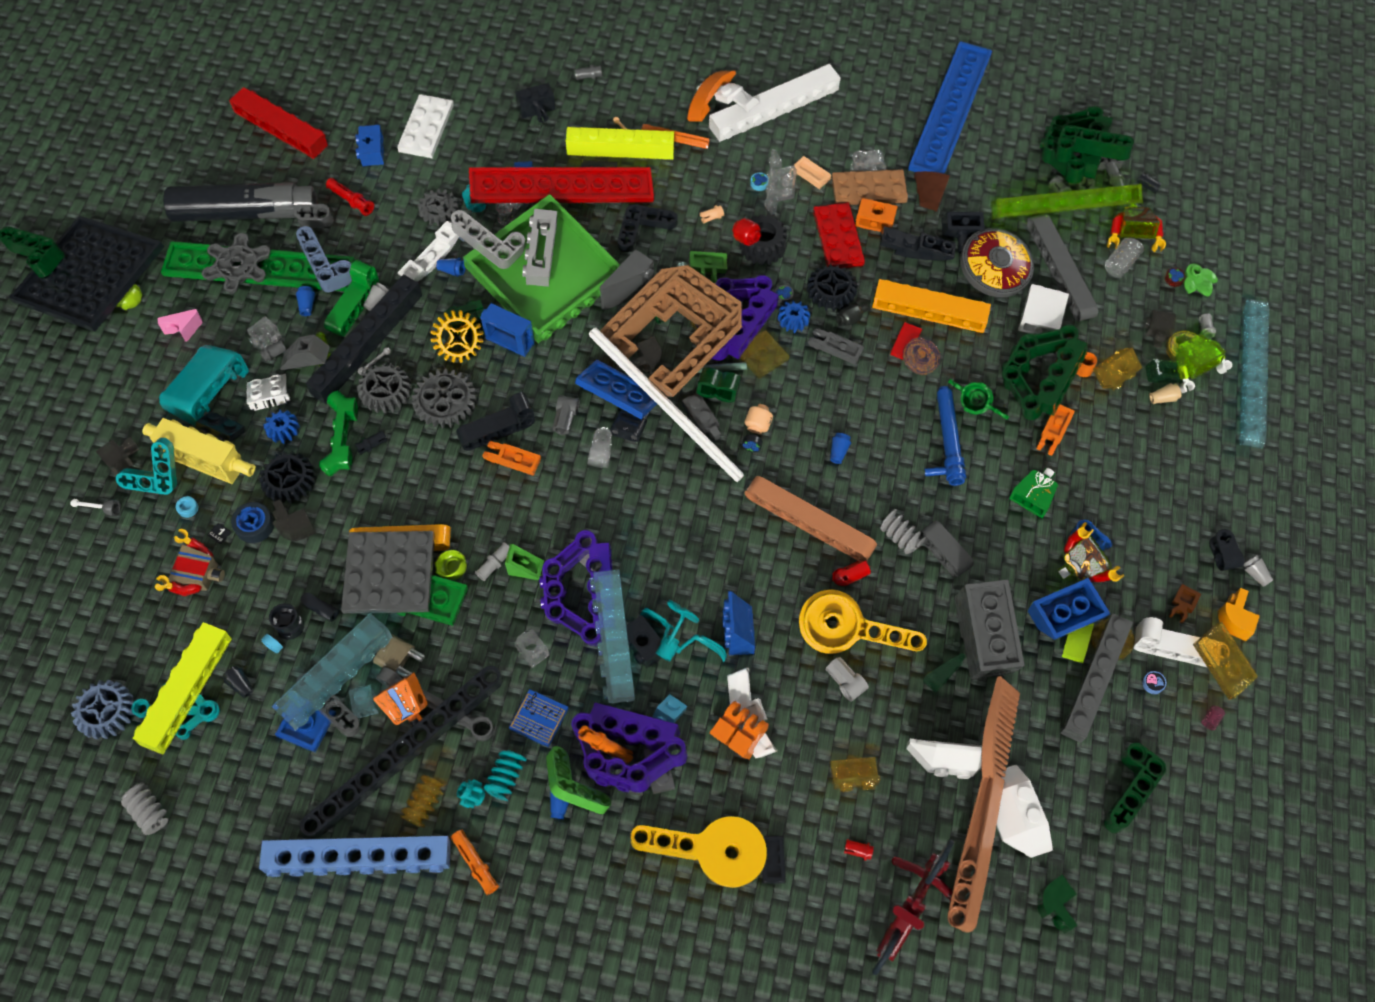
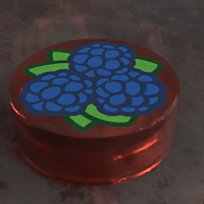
[1165,268,1185,287]

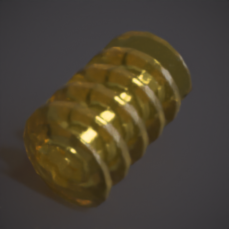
[401,775,445,828]

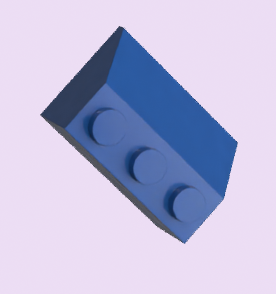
[1028,578,1111,640]

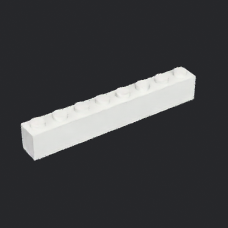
[709,64,840,142]

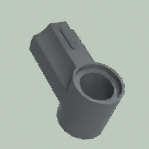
[552,395,580,435]

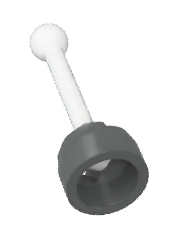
[71,499,121,516]

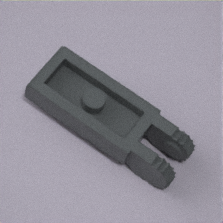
[808,328,864,365]

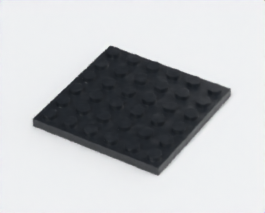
[9,216,165,332]

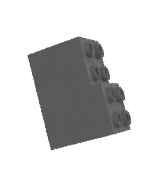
[954,579,1025,679]

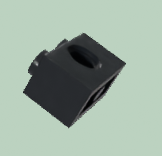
[620,615,661,669]

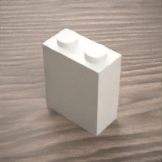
[1018,284,1069,335]

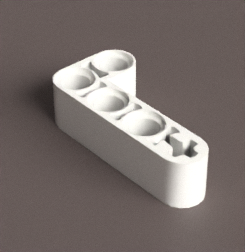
[1134,617,1220,667]

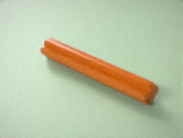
[641,124,710,149]

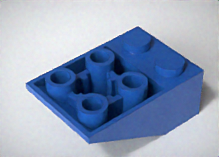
[722,591,755,655]

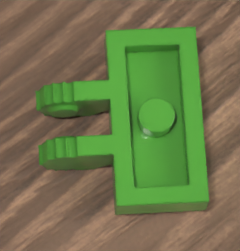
[689,251,727,283]

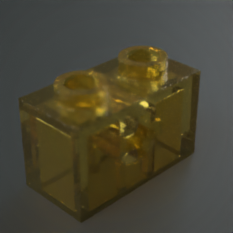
[1093,348,1142,390]

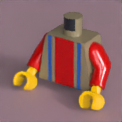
[155,529,225,596]

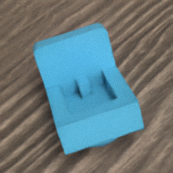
[652,694,687,723]

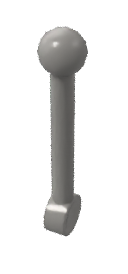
[358,347,391,375]

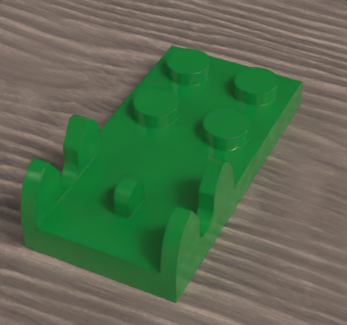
[397,575,468,626]

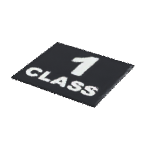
[207,523,232,545]

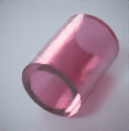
[1201,705,1225,730]

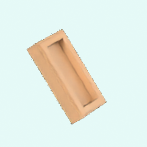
[792,156,831,189]

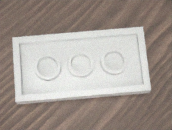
[397,94,454,158]

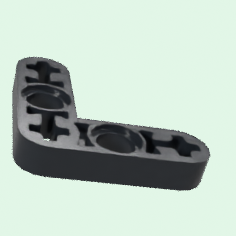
[618,205,678,252]

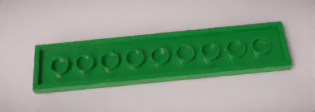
[161,241,355,292]

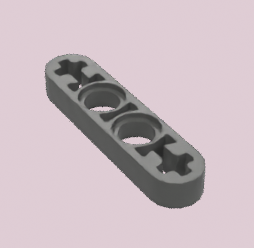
[296,673,361,737]

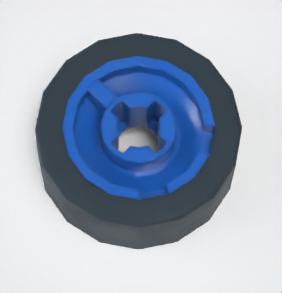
[231,502,274,543]

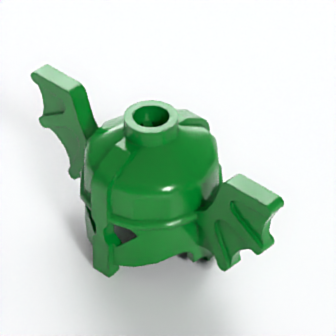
[948,379,1010,420]

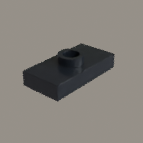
[762,836,786,884]

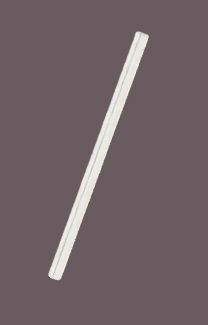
[589,328,744,482]

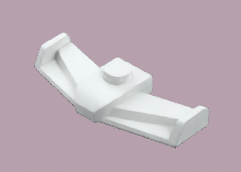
[697,83,759,112]
[727,668,777,758]

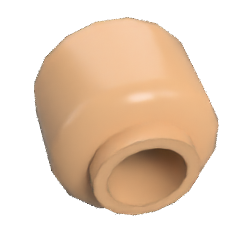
[744,404,773,435]

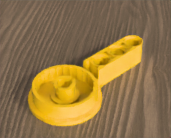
[799,590,927,654]
[631,817,767,887]

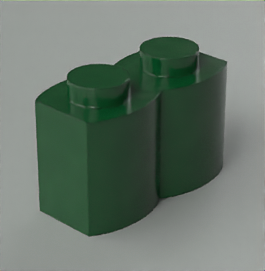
[697,367,741,403]

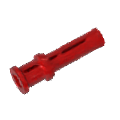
[326,178,374,216]

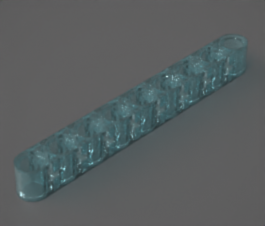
[1240,299,1269,449]

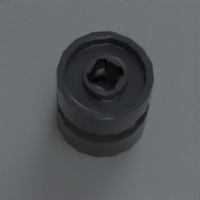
[269,603,304,640]

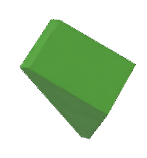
[505,544,544,580]

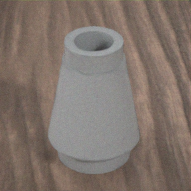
[363,283,389,311]
[1243,555,1273,587]

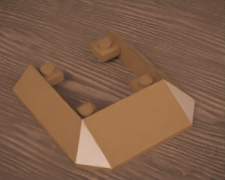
[600,265,742,397]

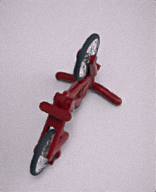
[872,839,954,975]

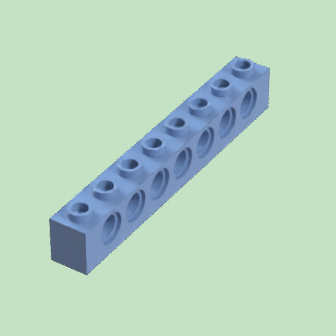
[259,836,451,877]

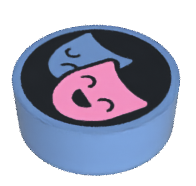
[1142,671,1166,694]

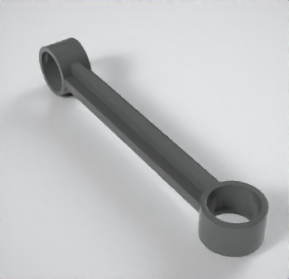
[376,667,494,741]

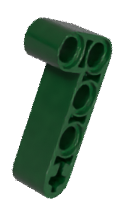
[1055,125,1134,162]
[0,227,64,278]
[1104,743,1167,833]

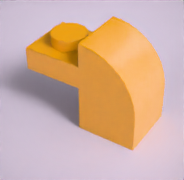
[1218,588,1259,641]

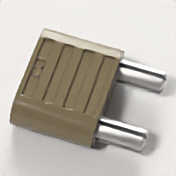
[373,634,425,678]

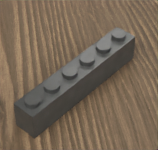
[1060,613,1133,743]

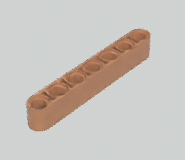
[745,476,877,561]

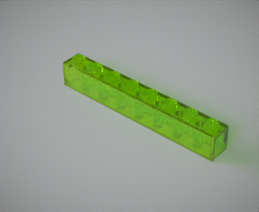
[991,184,1143,220]

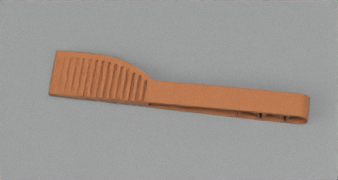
[948,676,1020,932]

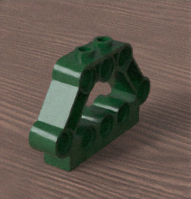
[1040,106,1113,184]
[1002,325,1088,420]

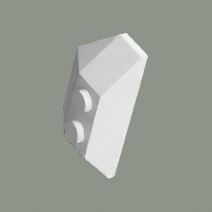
[907,738,982,779]
[996,765,1053,858]

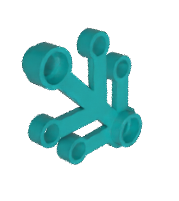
[131,683,220,740]

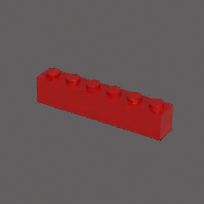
[229,87,328,159]

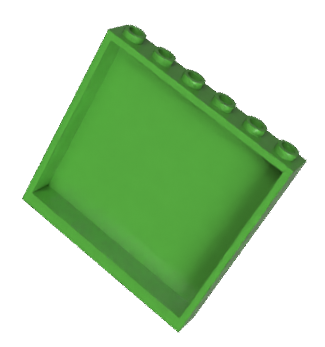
[463,194,620,343]

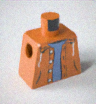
[373,673,428,727]

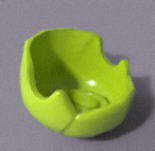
[116,284,142,310]
[435,550,467,581]

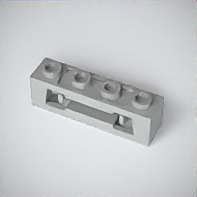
[522,209,557,287]

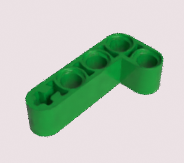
[324,260,379,337]

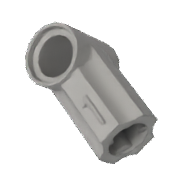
[825,657,869,702]

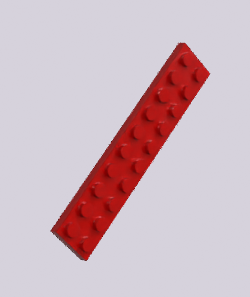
[469,167,654,203]

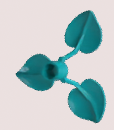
[639,600,727,662]

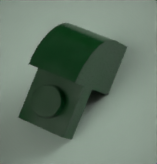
[1037,875,1077,934]

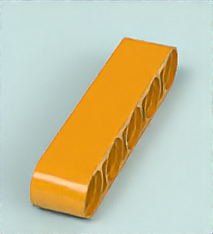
[349,524,451,551]

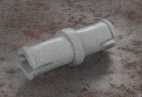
[475,542,509,581]

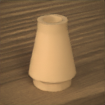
[1149,383,1181,404]

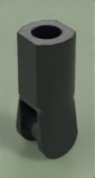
[301,593,339,622]

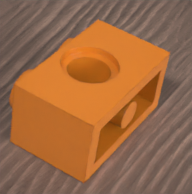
[855,198,898,232]

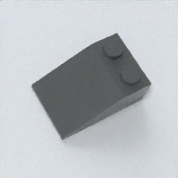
[600,249,654,310]

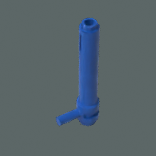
[924,386,966,486]

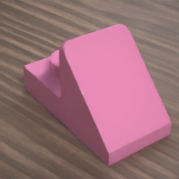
[157,309,203,342]

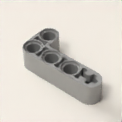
[451,210,525,269]

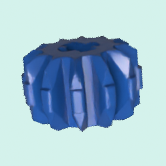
[778,300,810,333]
[264,409,300,444]

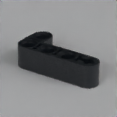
[456,392,535,451]

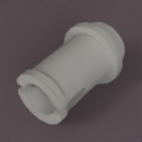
[1199,314,1216,339]

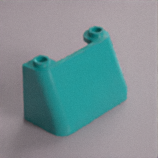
[159,345,249,427]

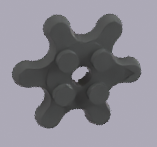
[202,233,270,293]

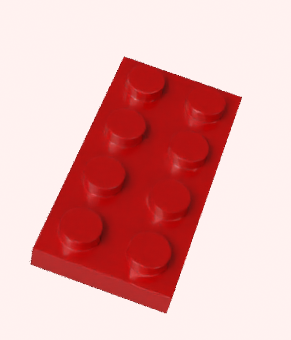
[813,202,865,269]

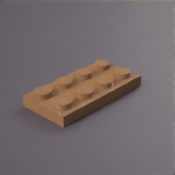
[831,170,908,205]

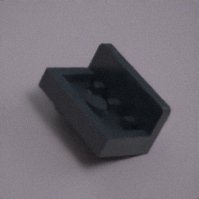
[196,411,245,443]

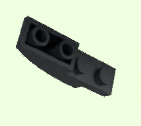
[880,226,956,261]

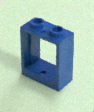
[481,303,535,357]

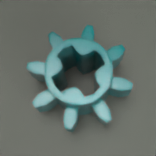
[457,779,485,808]

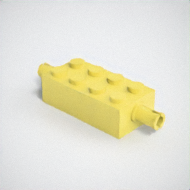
[143,418,256,484]

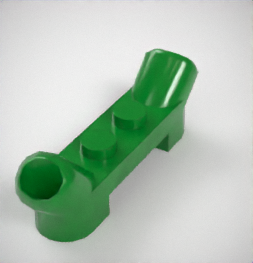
[319,391,358,476]

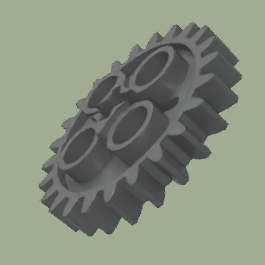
[412,369,477,429]

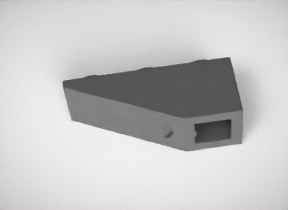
[280,335,330,370]

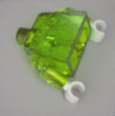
[1175,334,1232,393]

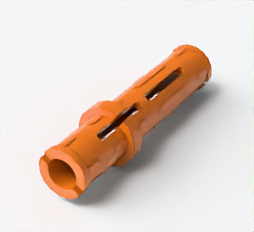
[578,726,633,764]
[450,829,499,895]

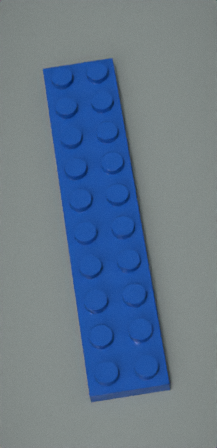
[908,41,992,174]

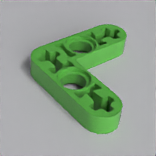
[546,746,612,814]

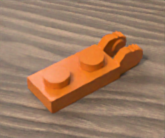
[1036,404,1075,456]
[482,441,541,476]

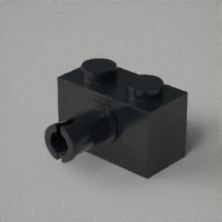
[515,82,556,123]
[941,212,985,254]

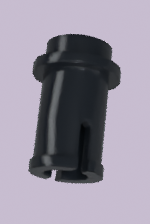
[1137,173,1162,194]

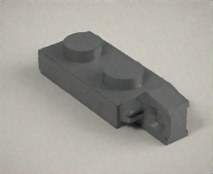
[681,393,721,442]

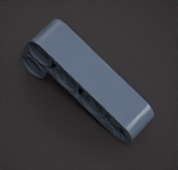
[296,226,352,292]

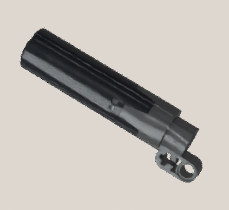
[163,182,334,228]

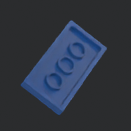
[575,360,657,420]

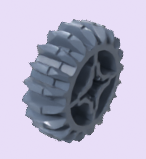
[71,680,134,740]

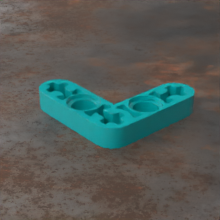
[116,438,177,495]

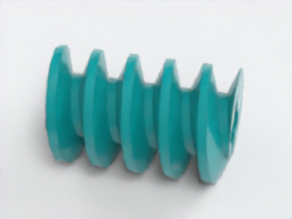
[483,750,527,801]

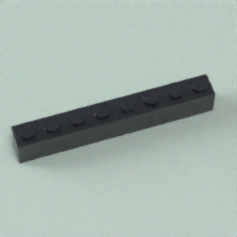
[305,274,422,404]

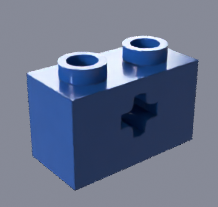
[356,125,384,166]

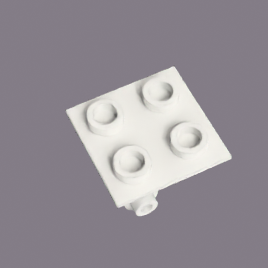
[247,374,290,411]

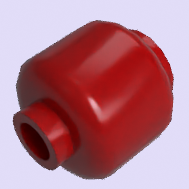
[732,218,761,246]

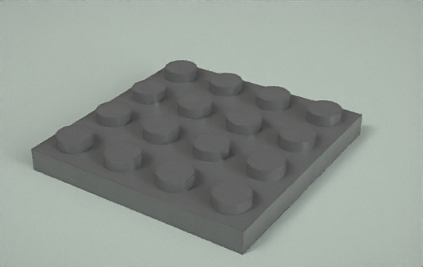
[341,531,435,614]

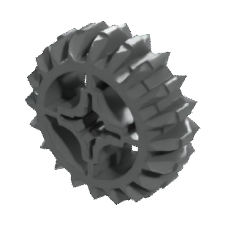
[357,363,411,414]

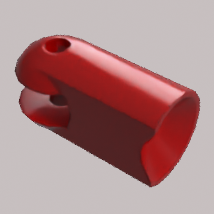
[832,559,871,586]

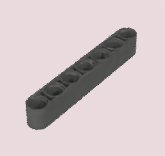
[1027,213,1098,322]

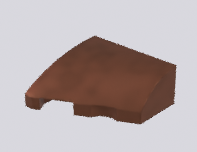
[914,171,950,211]

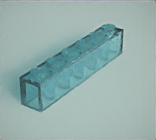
[590,569,635,704]
[271,613,392,731]

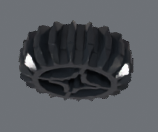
[806,264,858,312]
[259,451,316,504]

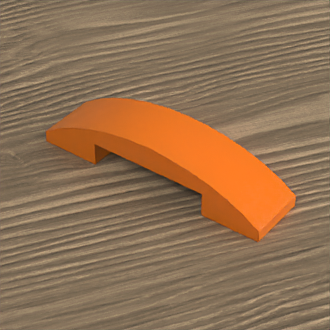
[687,71,736,122]

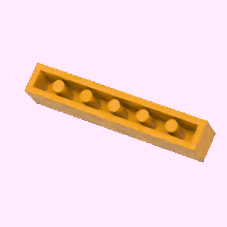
[872,279,991,333]

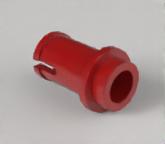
[844,839,874,861]

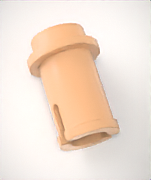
[700,205,724,224]

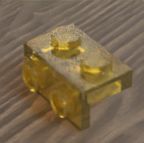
[830,757,881,792]

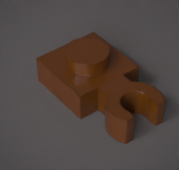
[1169,584,1201,623]

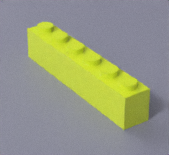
[566,127,674,159]
[133,622,232,755]

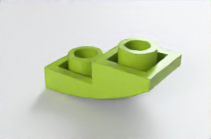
[1062,623,1094,663]

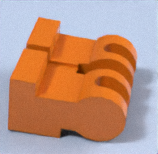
[710,701,769,759]

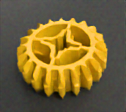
[430,310,483,363]

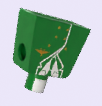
[1009,468,1058,519]

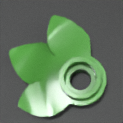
[1184,263,1218,297]

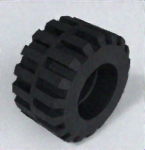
[740,214,787,265]

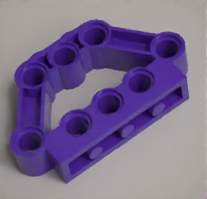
[695,275,779,361]
[539,530,616,646]
[571,703,688,793]

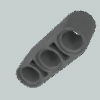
[919,520,974,578]

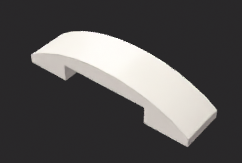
[398,221,459,282]

